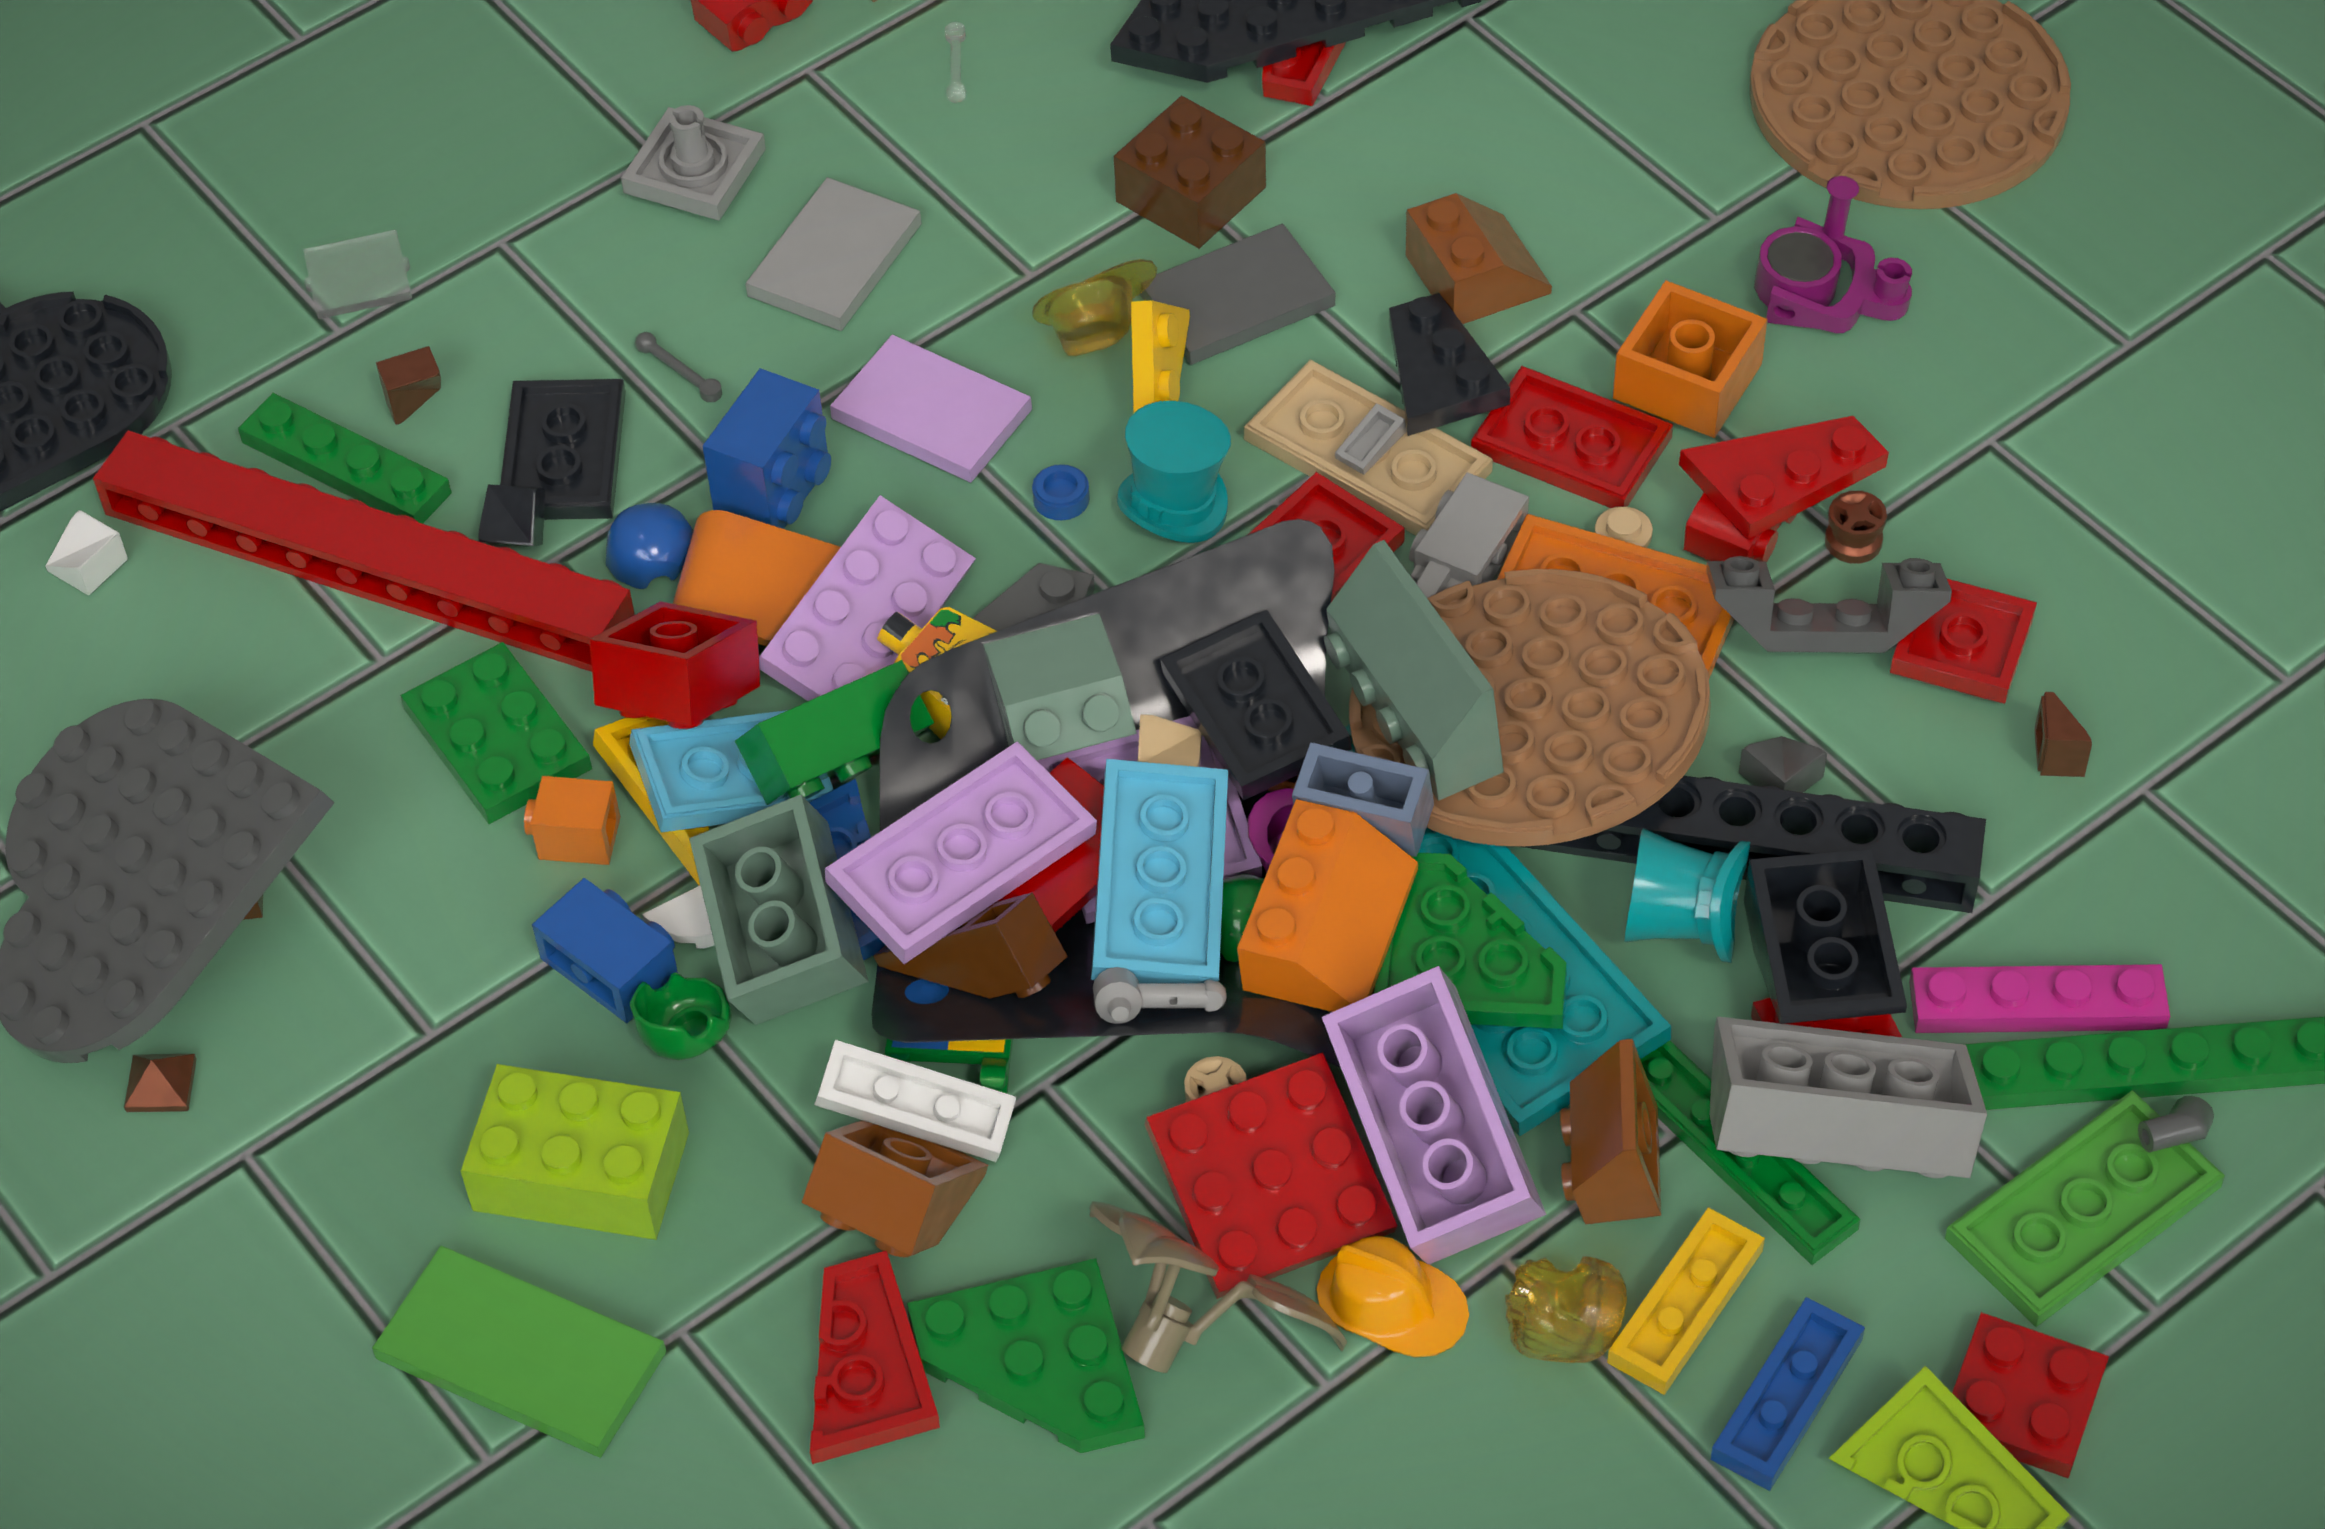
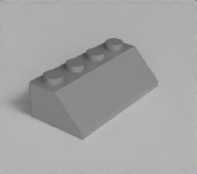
[1709,1016,1987,1178]

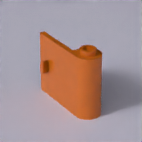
[672,510,841,647]

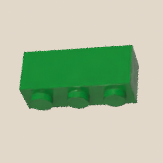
[735,660,934,805]

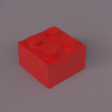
[590,601,760,729]

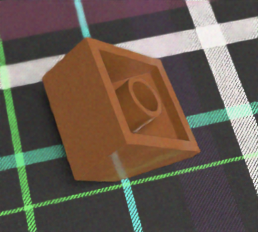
[1405,193,1552,324]
[1560,1039,1661,1225]
[801,1120,989,1257]

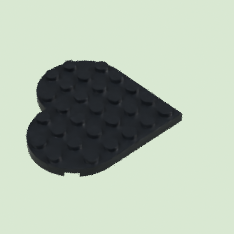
[0,292,172,512]

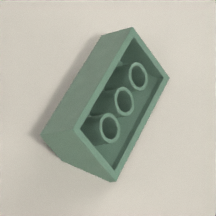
[1324,540,1504,801]

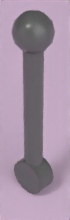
[635,332,722,402]

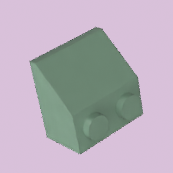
[983,613,1137,760]

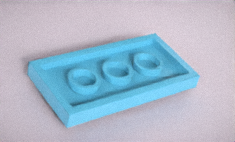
[1091,759,1228,983]

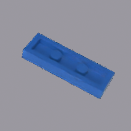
[1710,1297,1865,1491]

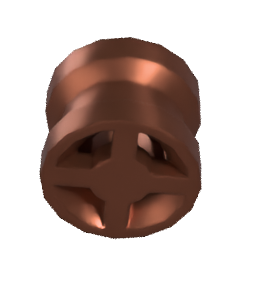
[1825,491,1887,564]

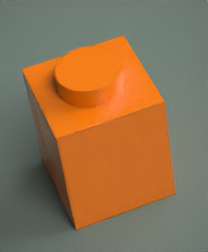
[524,776,621,865]

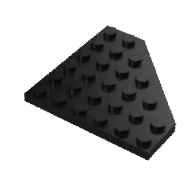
[1110,0,1482,83]

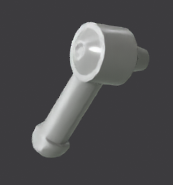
[1093,967,1227,1024]

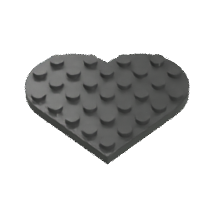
[0,699,335,1063]

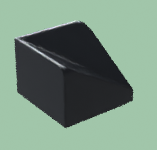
[478,484,546,546]

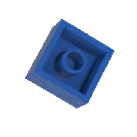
[702,368,831,529]

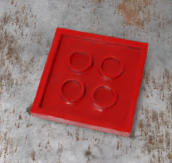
[1144,1052,1398,1299]

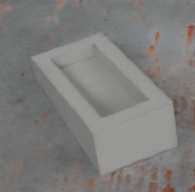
[1335,403,1407,475]

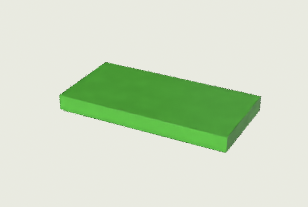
[1945,1090,2225,1327]
[372,1245,666,1458]

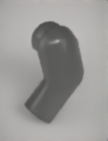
[2138,1096,2214,1153]

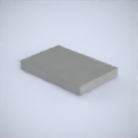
[745,177,921,331]

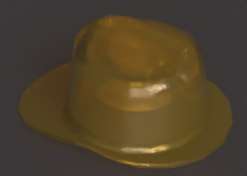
[1032,259,1157,356]

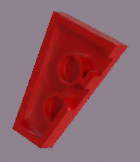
[810,1250,940,1464]

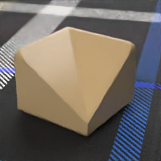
[1138,714,1202,767]

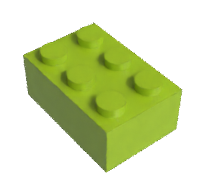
[460,1064,689,1240]

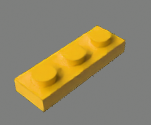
[1607,1207,1765,1395]

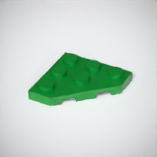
[1374,853,1567,1029]
[907,1258,1145,1453]

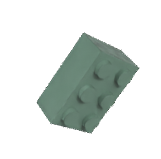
[689,795,869,1025]

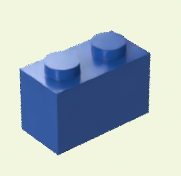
[532,878,678,1023]

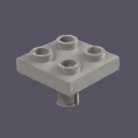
[621,105,766,221]

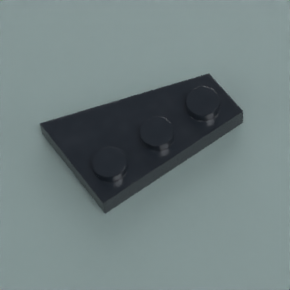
[1389,293,1510,436]

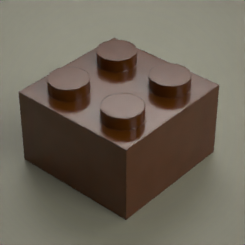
[1114,95,1266,249]

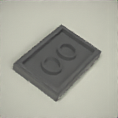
[1139,223,1336,365]

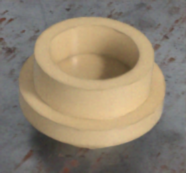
[1595,507,1653,548]

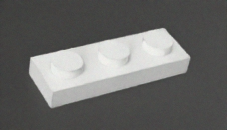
[814,1040,1016,1162]

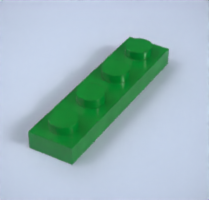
[238,393,452,524]

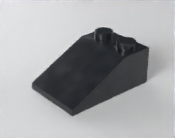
[1744,849,1907,1024]

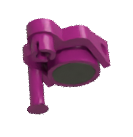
[1754,176,1912,333]

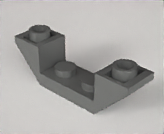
[1706,556,1952,653]

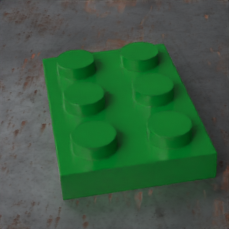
[400,642,592,824]

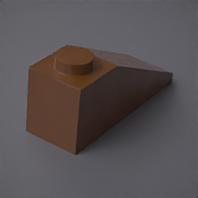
[873,892,1068,999]

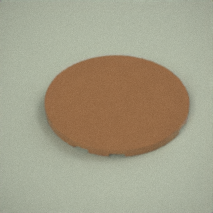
[1749,0,2071,209]
[1349,569,1711,847]

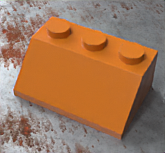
[1237,799,1418,1012]

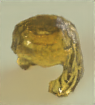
[1505,1256,1627,1363]

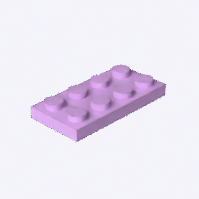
[759,495,976,701]
[825,742,1097,964]

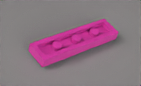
[1909,964,2170,1033]

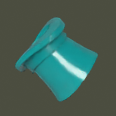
[1117,401,1231,543]
[1624,828,1751,963]

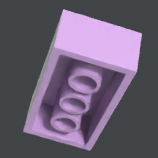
[1322,966,1547,1265]

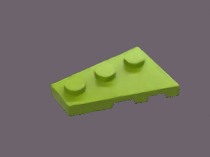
[1828,1366,2072,1529]

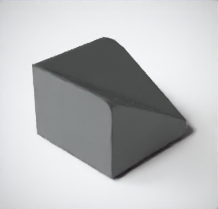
[1739,736,1827,793]

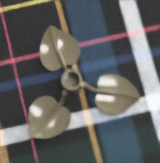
[1089,1201,1347,1373]

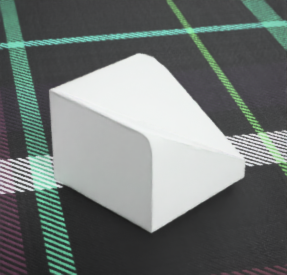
[46,510,128,596]

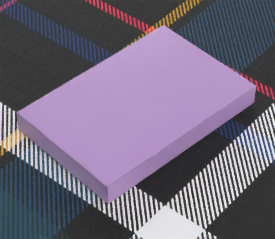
[830,335,1032,483]

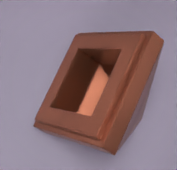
[124,1054,197,1112]

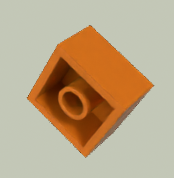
[1613,280,1768,438]

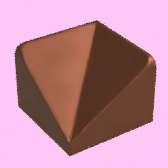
[376,346,441,425]
[2034,692,2092,777]

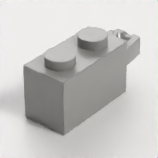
[1409,472,1529,598]

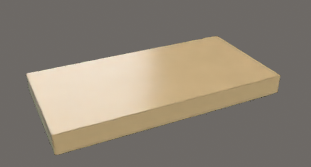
[1244,359,1493,536]

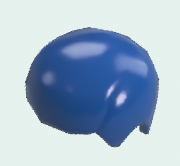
[606,503,694,589]

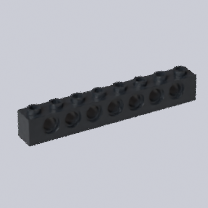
[1517,775,1986,913]

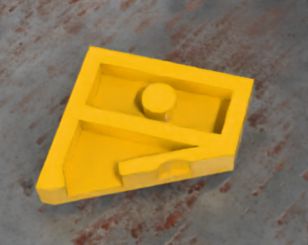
[1131,300,1190,413]

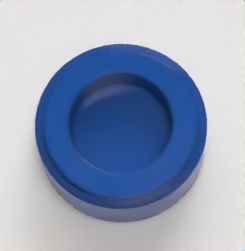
[1032,465,1090,521]

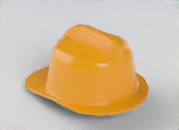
[1316,1236,1469,1357]

